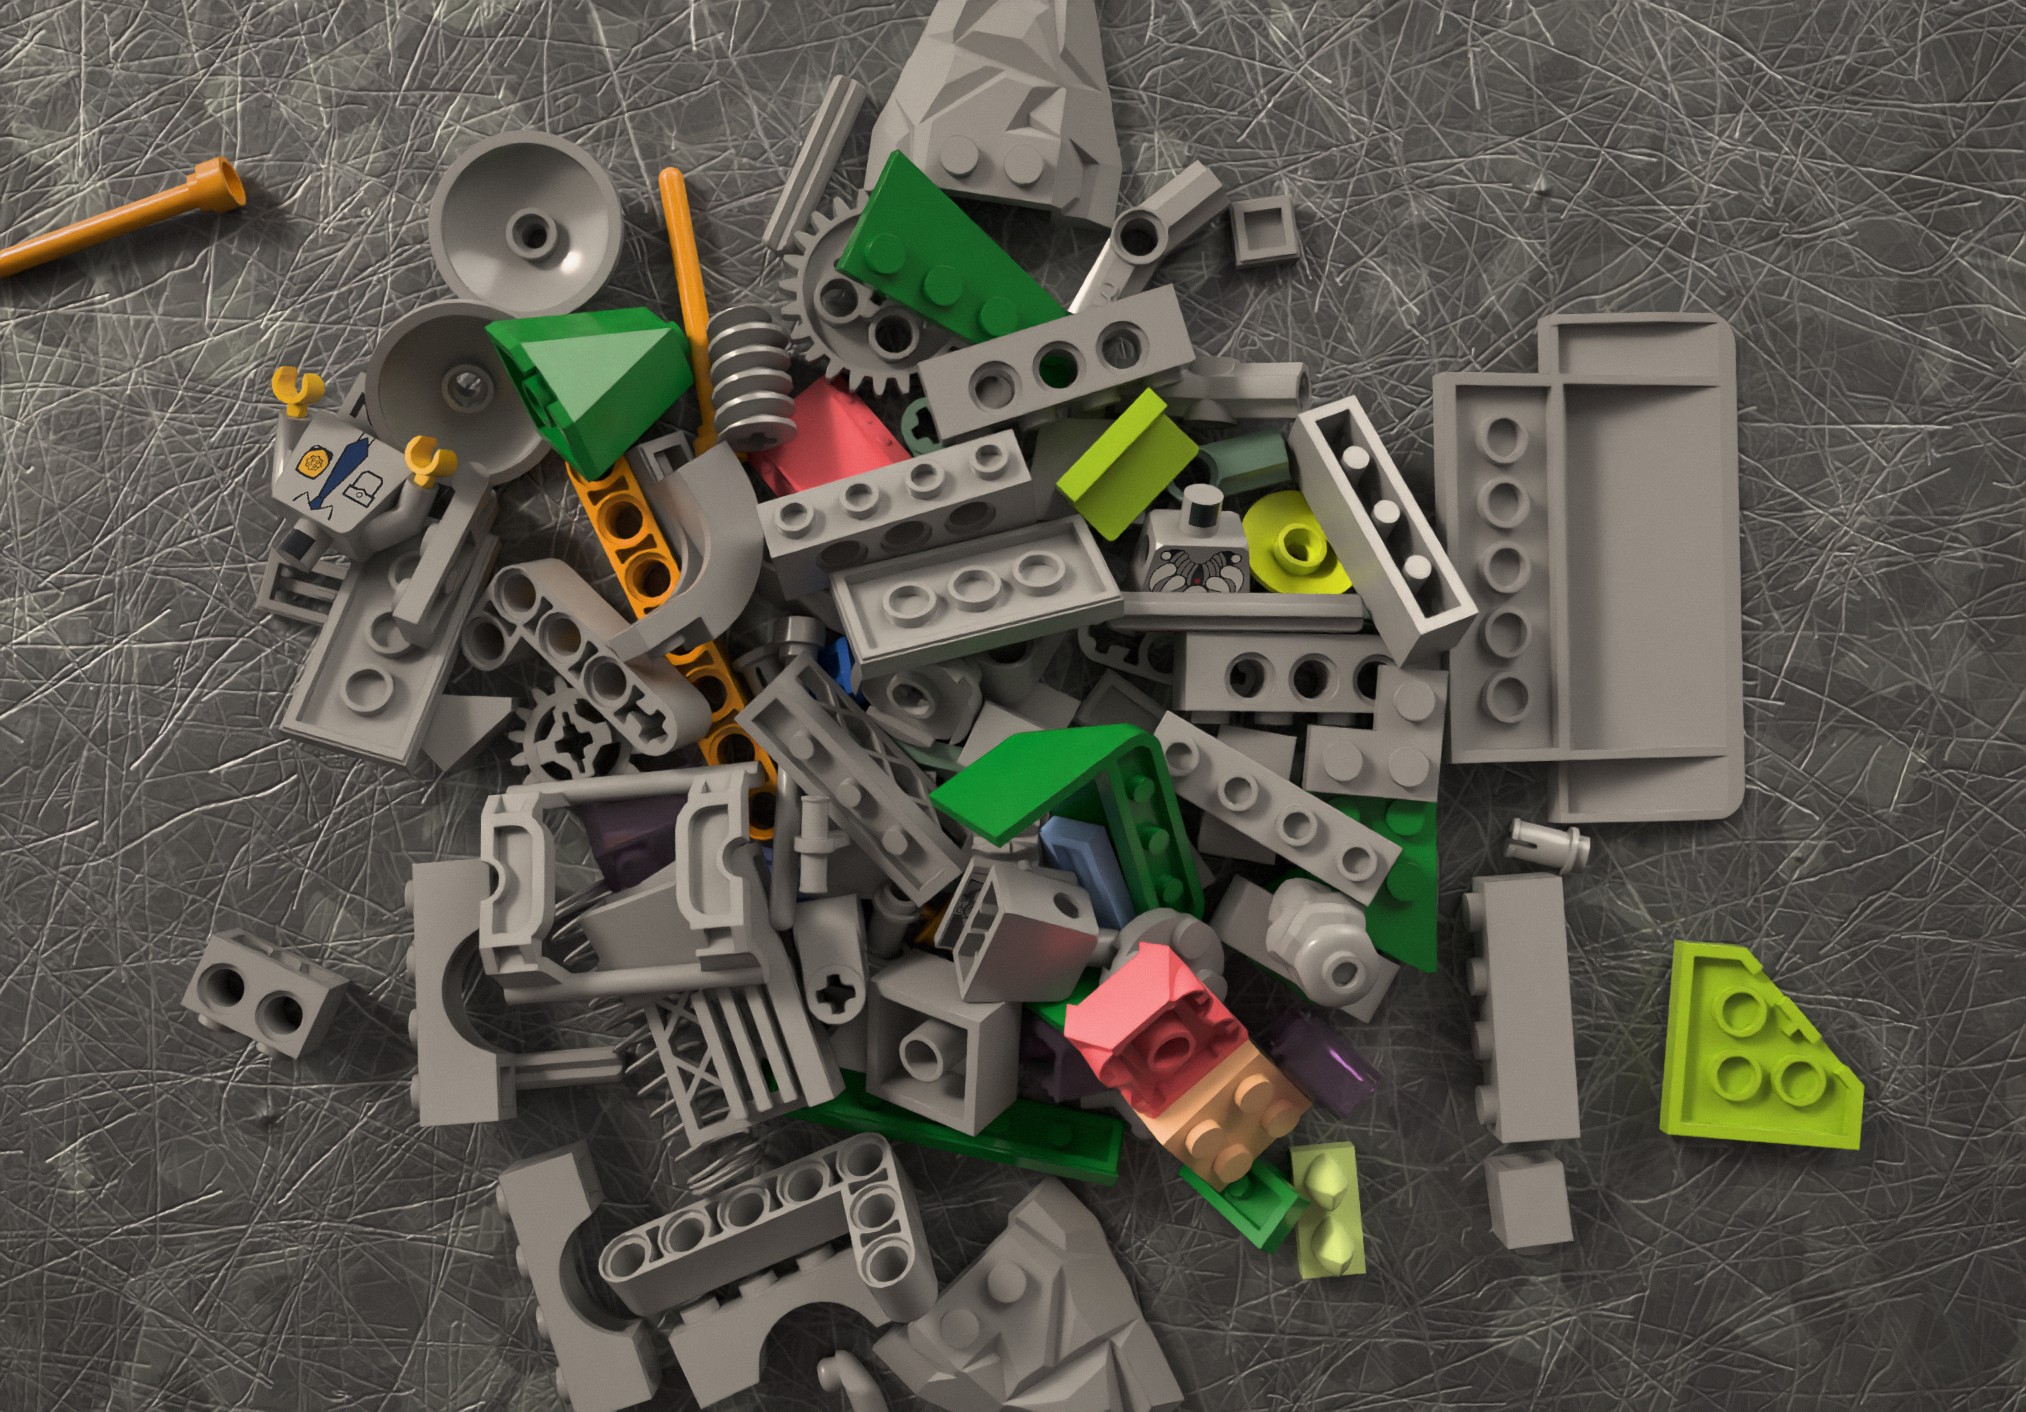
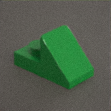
[1178,1154,1311,1255]

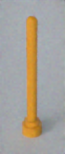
[0,156,246,279]
[658,167,748,463]

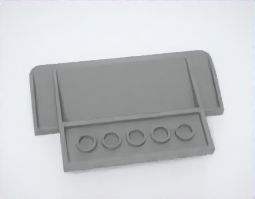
[1432,312,1745,823]

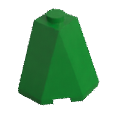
[484,307,695,483]

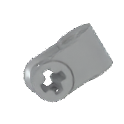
[792,893,870,1024]

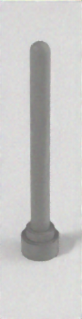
[768,616,826,931]

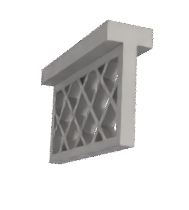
[605,842,846,1147]

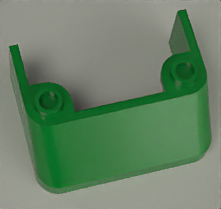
[929,723,1205,1034]

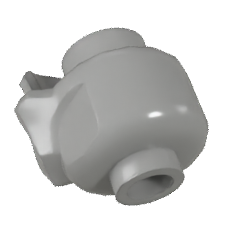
[1266,878,1381,1008]

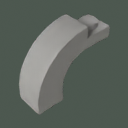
[608,440,764,663]

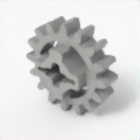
[508,675,646,812]

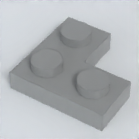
[1302,665,1449,802]

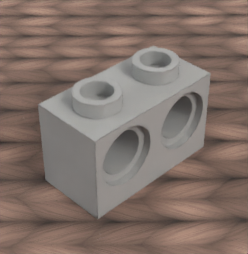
[180,927,351,1061]

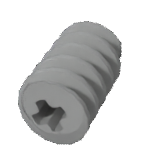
[706,305,798,453]

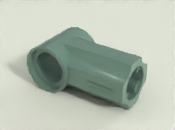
[1162,427,1291,507]

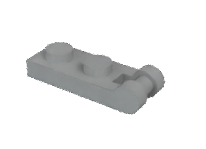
[391,461,499,650]

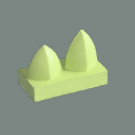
[1288,1141,1366,1279]

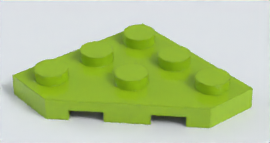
[1659,940,1865,1150]

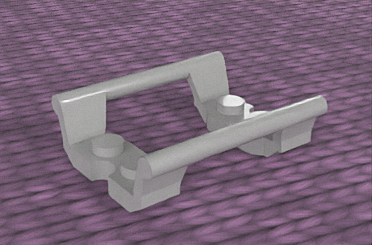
[479,761,770,1005]

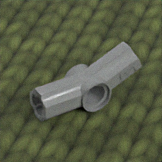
[1067,160,1231,341]
[1114,356,1312,429]

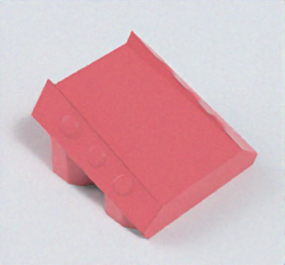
[747,374,912,498]
[1064,942,1248,1119]

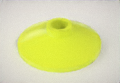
[1242,490,1353,594]

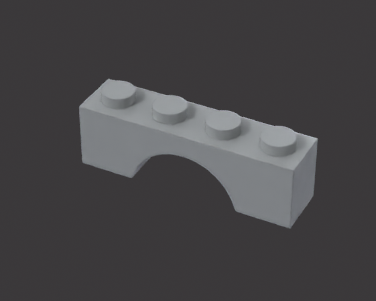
[404,858,517,1127]
[496,1139,664,1412]
[668,1239,938,1409]

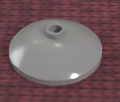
[428,130,624,318]
[365,299,551,486]

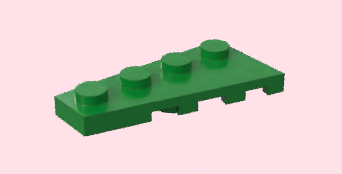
[835,149,1073,389]

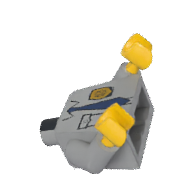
[271,366,458,573]

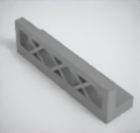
[734,650,974,907]

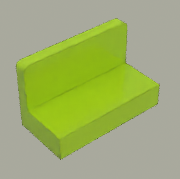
[1055,387,1199,542]

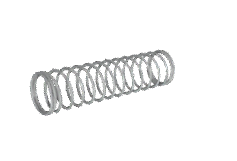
[551,877,765,1196]

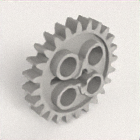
[779,188,970,400]

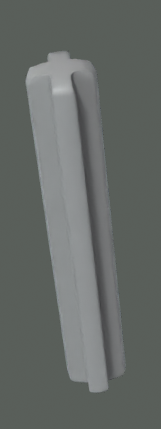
[1106,591,1365,633]

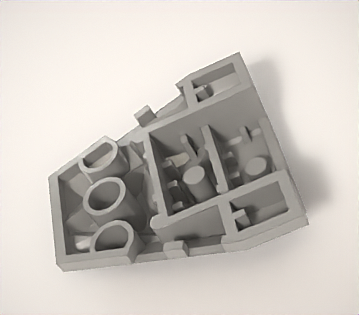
[864,0,1122,233]
[872,1174,1185,1412]

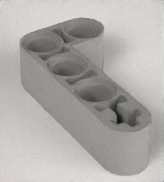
[460,558,712,756]

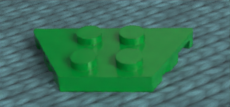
[1303,790,1437,973]

